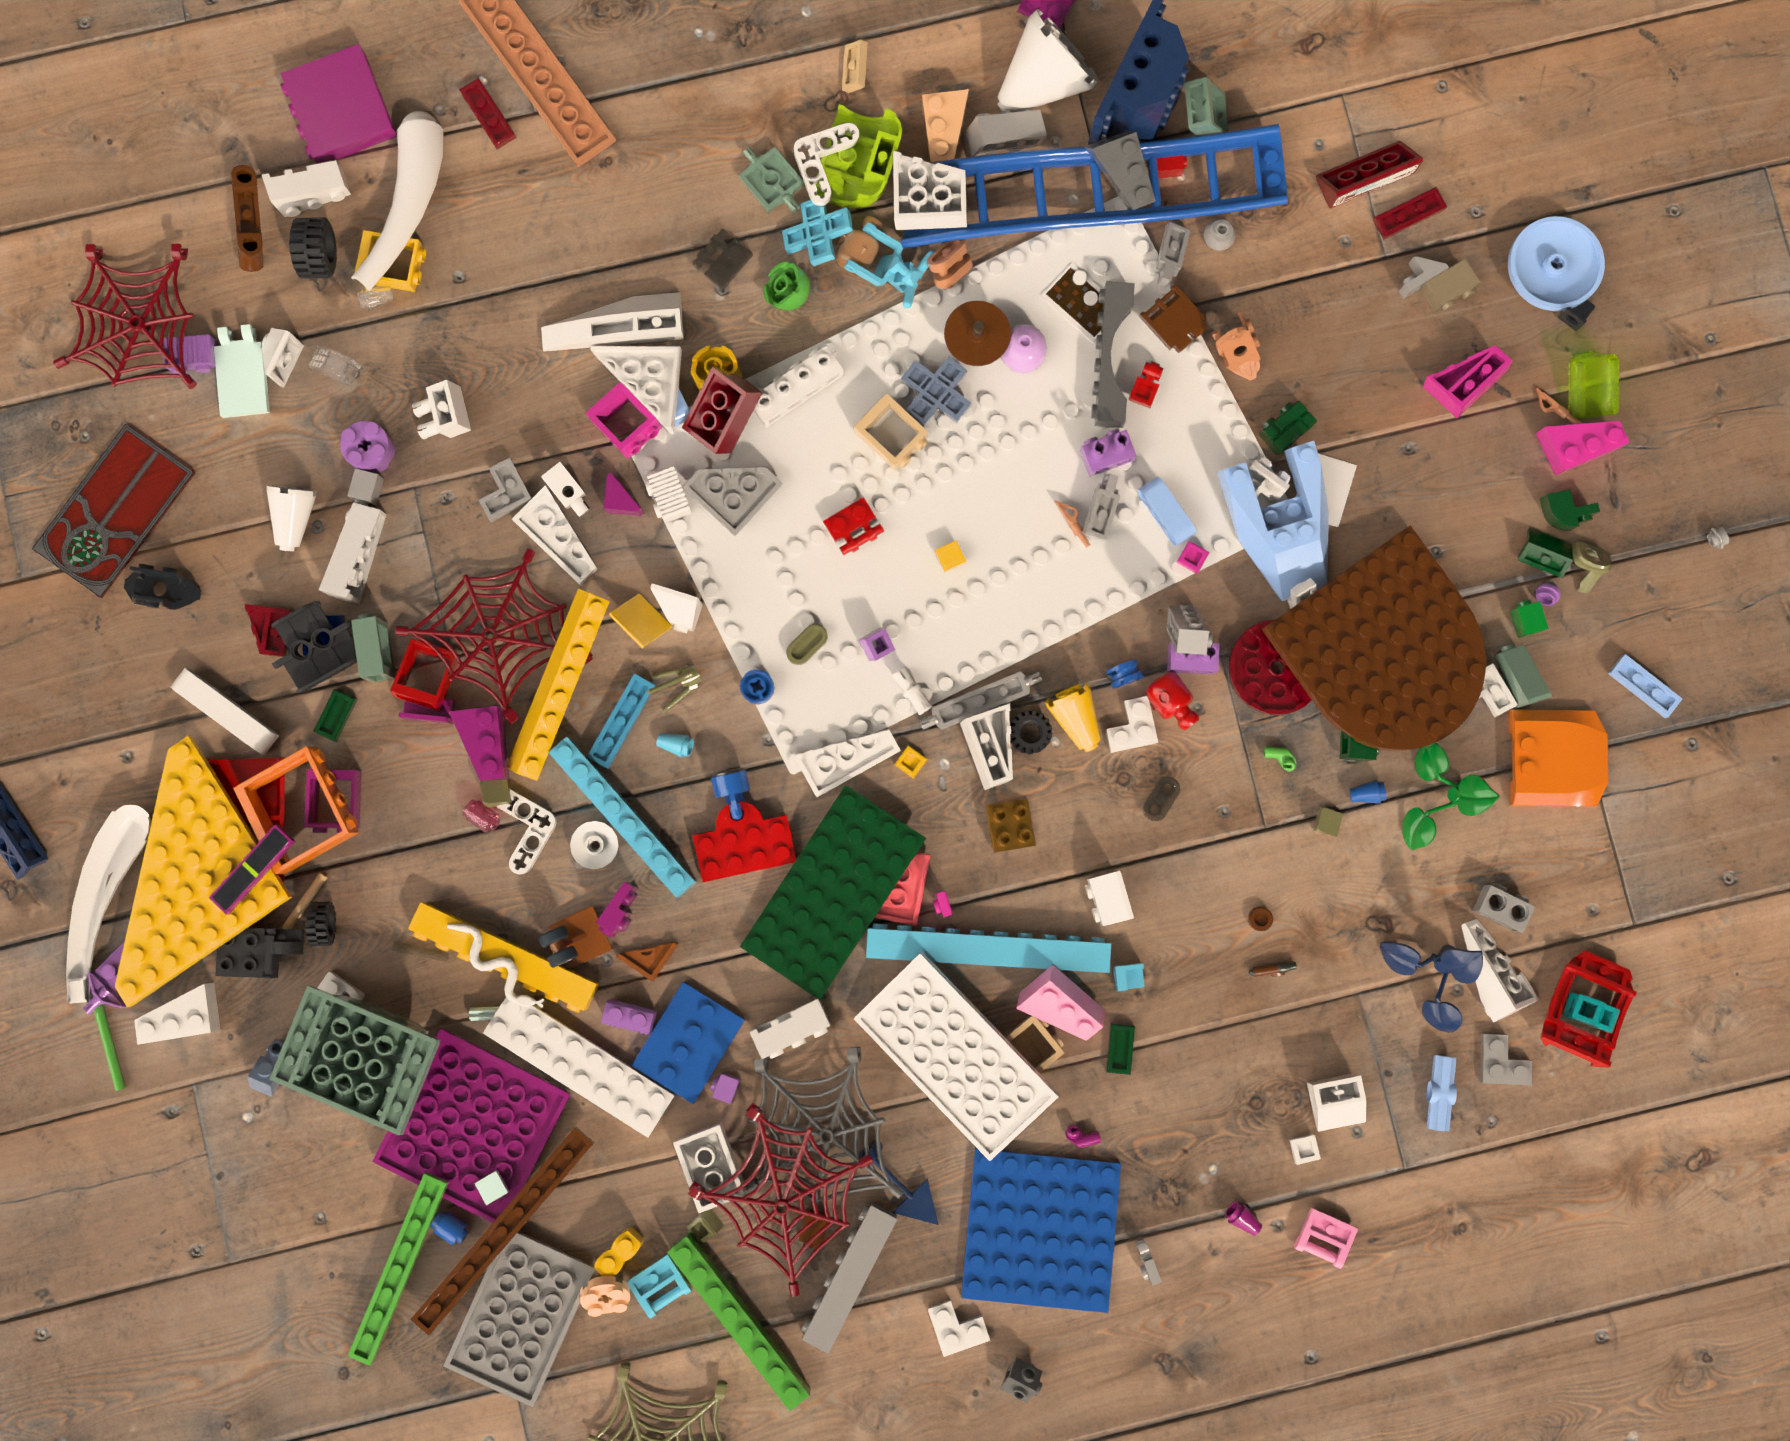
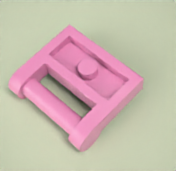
[1294,1207,1358,1269]

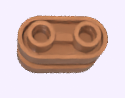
[927,239,973,289]

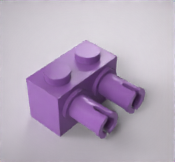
[1080,429,1137,477]
[1167,639,1220,674]

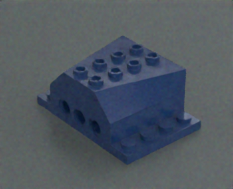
[1088,0,1190,145]

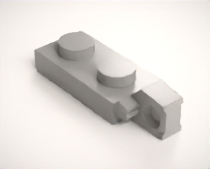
[1156,221,1190,287]
[1082,473,1120,541]

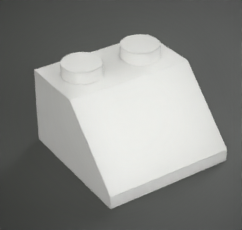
[1085,871,1134,926]

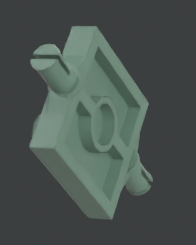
[738,146,805,214]

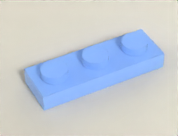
[1608,654,1682,718]

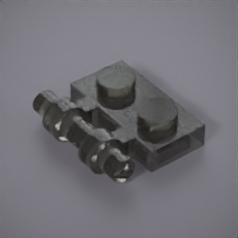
[692,229,753,291]

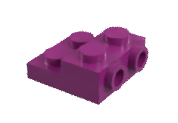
[596,882,638,938]

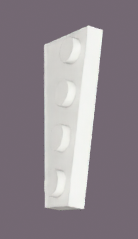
[512,486,597,586]
[793,729,901,797]

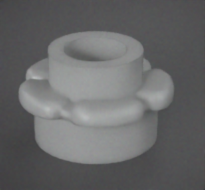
[1707,526,1729,549]

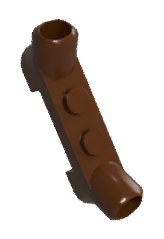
[231,165,264,272]

